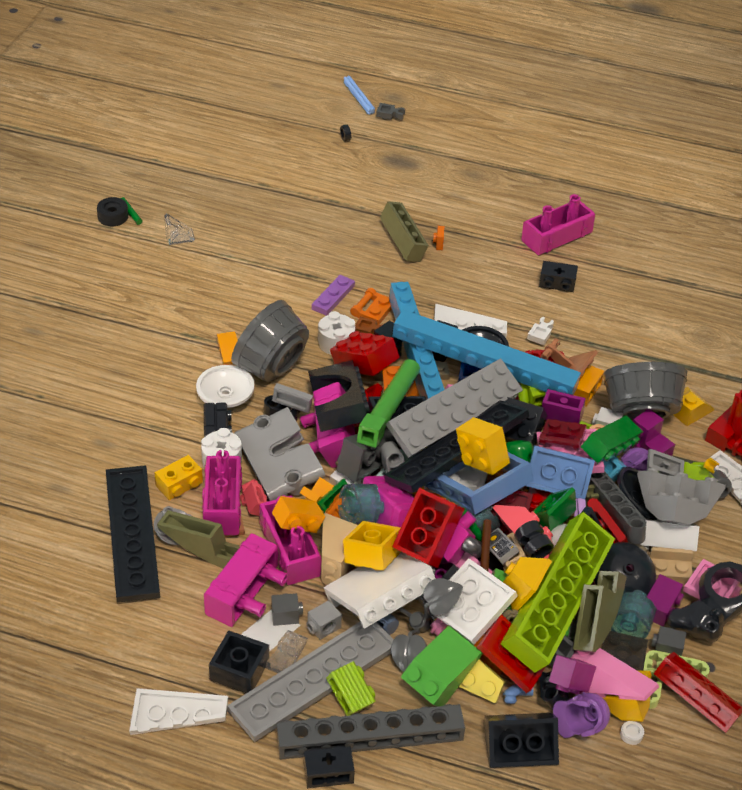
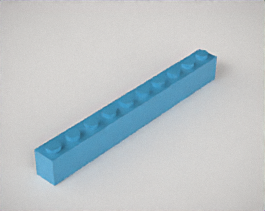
[389,282,445,399]
[392,309,581,395]

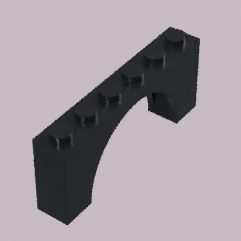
[308,360,370,432]

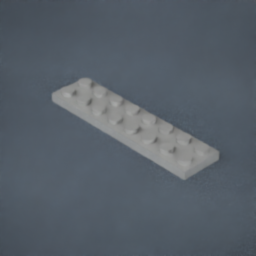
[385,358,523,458]
[227,622,394,742]

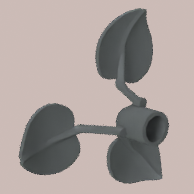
[391,578,463,672]

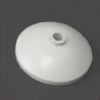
[196,365,254,408]

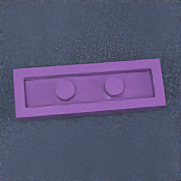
[312,275,355,316]

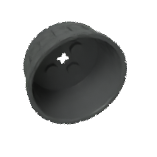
[231,300,309,382]
[603,362,688,420]

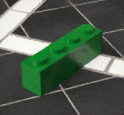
[581,415,643,464]

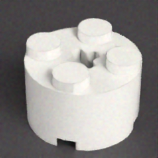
[318,311,355,355]
[201,428,242,469]

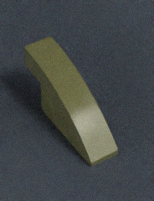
[157,510,240,568]
[573,571,627,652]

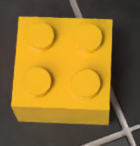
[456,417,510,475]
[343,521,401,570]

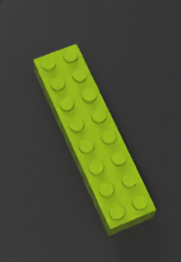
[501,512,615,672]

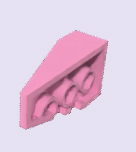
[570,648,659,701]

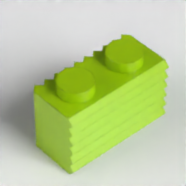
[326,661,376,716]

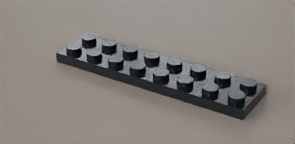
[384,400,530,493]
[105,465,160,603]

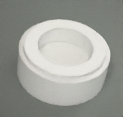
[620,721,644,745]

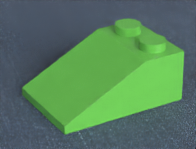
[401,626,483,706]

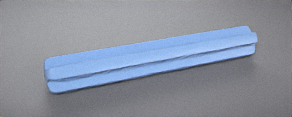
[343,76,375,115]

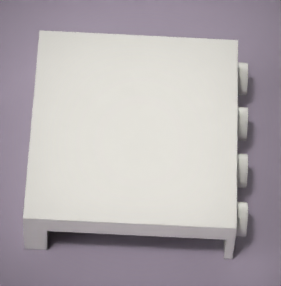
[323,552,436,629]

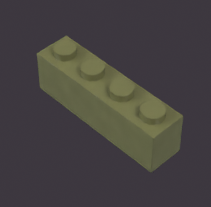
[380,201,429,262]

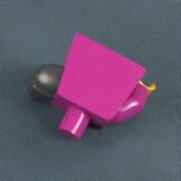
[443,511,482,565]

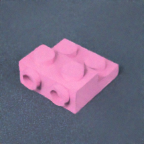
[683,559,742,599]

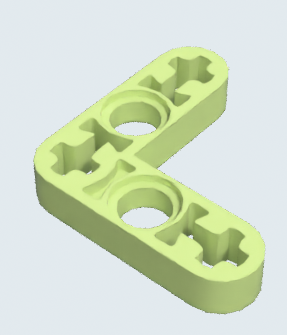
[643,650,710,709]

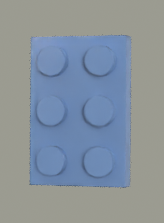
[525,445,595,499]

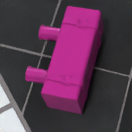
[521,194,595,255]
[300,382,355,468]
[202,450,242,535]
[359,476,414,528]
[259,495,322,585]
[204,533,289,627]

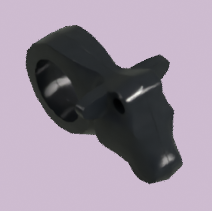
[667,561,742,643]

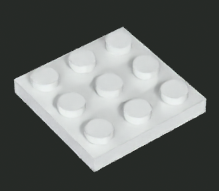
[428,559,518,645]

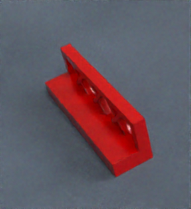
[654,652,742,733]

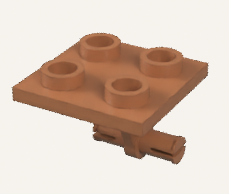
[540,339,598,377]

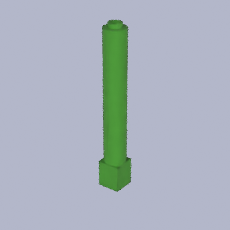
[357,359,420,448]

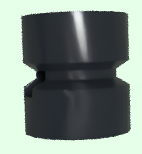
[514,520,554,558]

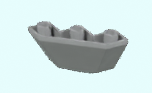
[637,468,726,525]

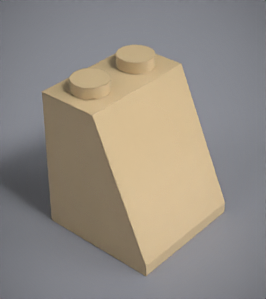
[321,513,358,585]

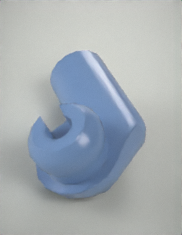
[503,684,533,704]

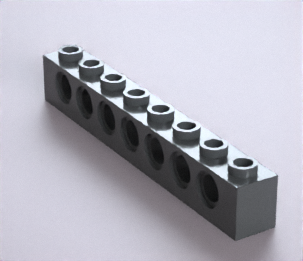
[277,704,465,760]

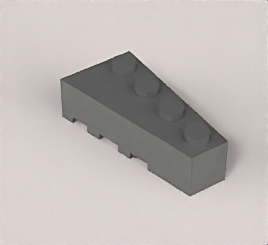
[336,427,401,483]

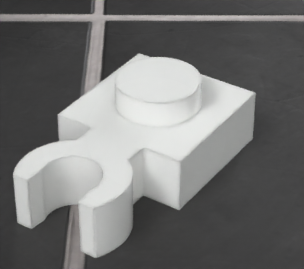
[527,317,554,345]

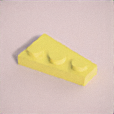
[459,659,505,703]

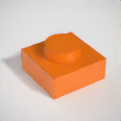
[433,226,445,250]

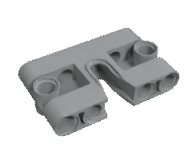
[234,407,326,501]

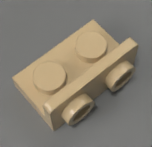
[649,547,693,583]

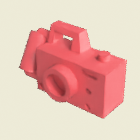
[240,479,267,516]

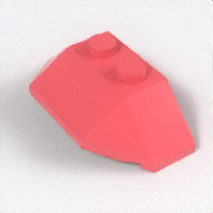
[492,505,554,559]

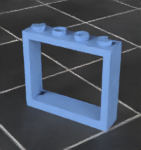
[425,452,534,515]

